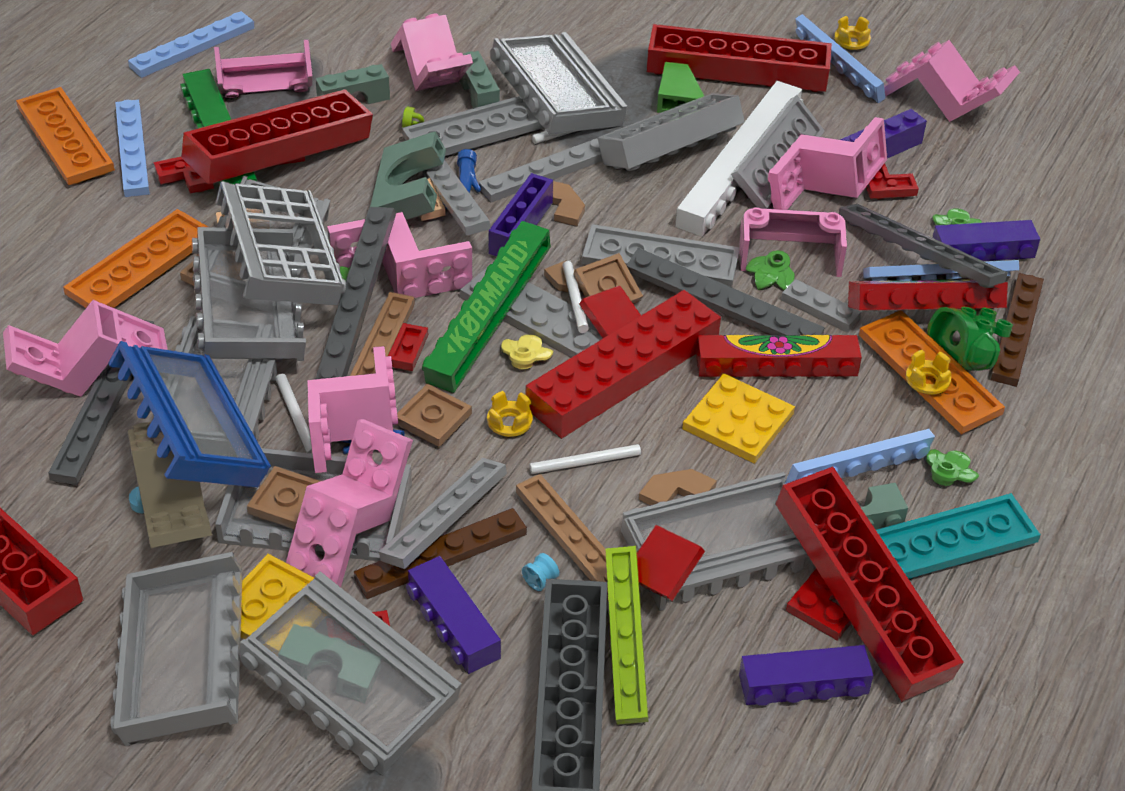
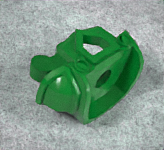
[927,307,1013,371]

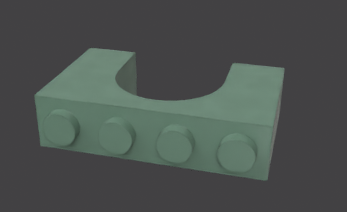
[370,131,446,220]

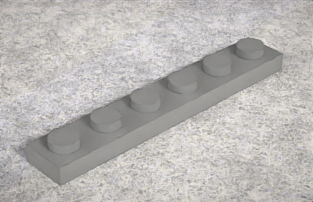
[479,138,603,202]
[422,160,491,236]
[379,458,507,569]

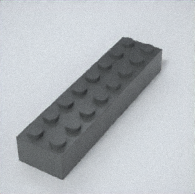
[532,579,607,791]

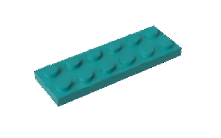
[876,493,1041,579]

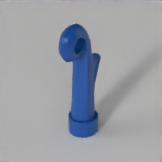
[441,149,481,209]

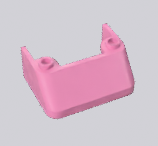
[214,40,312,98]
[740,208,847,277]

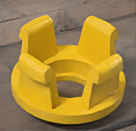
[834,16,871,50]
[906,350,951,394]
[487,391,533,437]

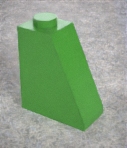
[657,62,704,113]

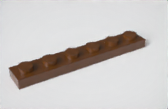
[991,273,1044,387]
[354,508,527,599]

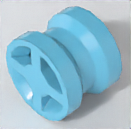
[522,553,560,591]

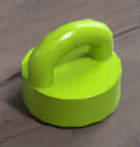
[402,106,425,128]

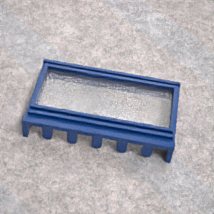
[108,341,271,488]

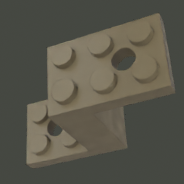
[128,419,212,548]

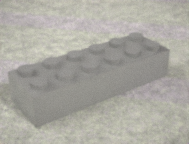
[597,93,745,171]

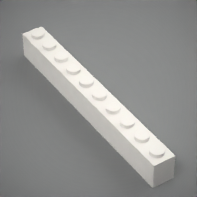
[675,81,803,237]

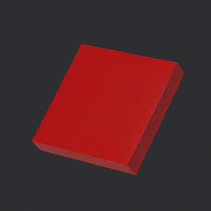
[579,285,641,338]
[637,525,705,601]

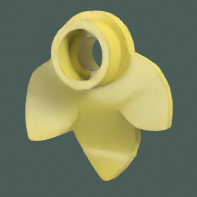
[501,335,553,369]

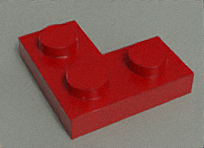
[153,157,214,194]
[866,163,919,199]
[786,569,851,641]

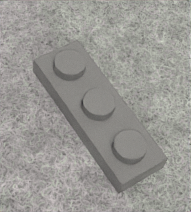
[781,279,862,333]

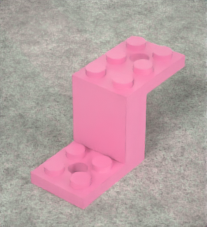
[391,13,473,91]
[884,40,1020,122]
[768,117,887,210]
[327,212,472,298]
[3,300,168,397]
[307,346,398,473]
[286,419,413,587]

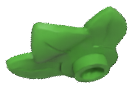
[932,208,982,225]
[746,250,794,290]
[926,449,979,486]

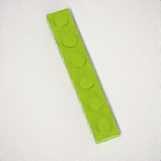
[605,546,649,725]

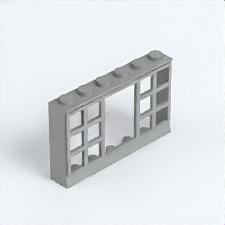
[216,181,346,305]

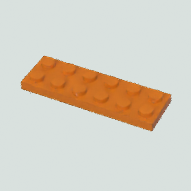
[16,87,115,186]
[63,209,208,308]
[859,310,1005,434]

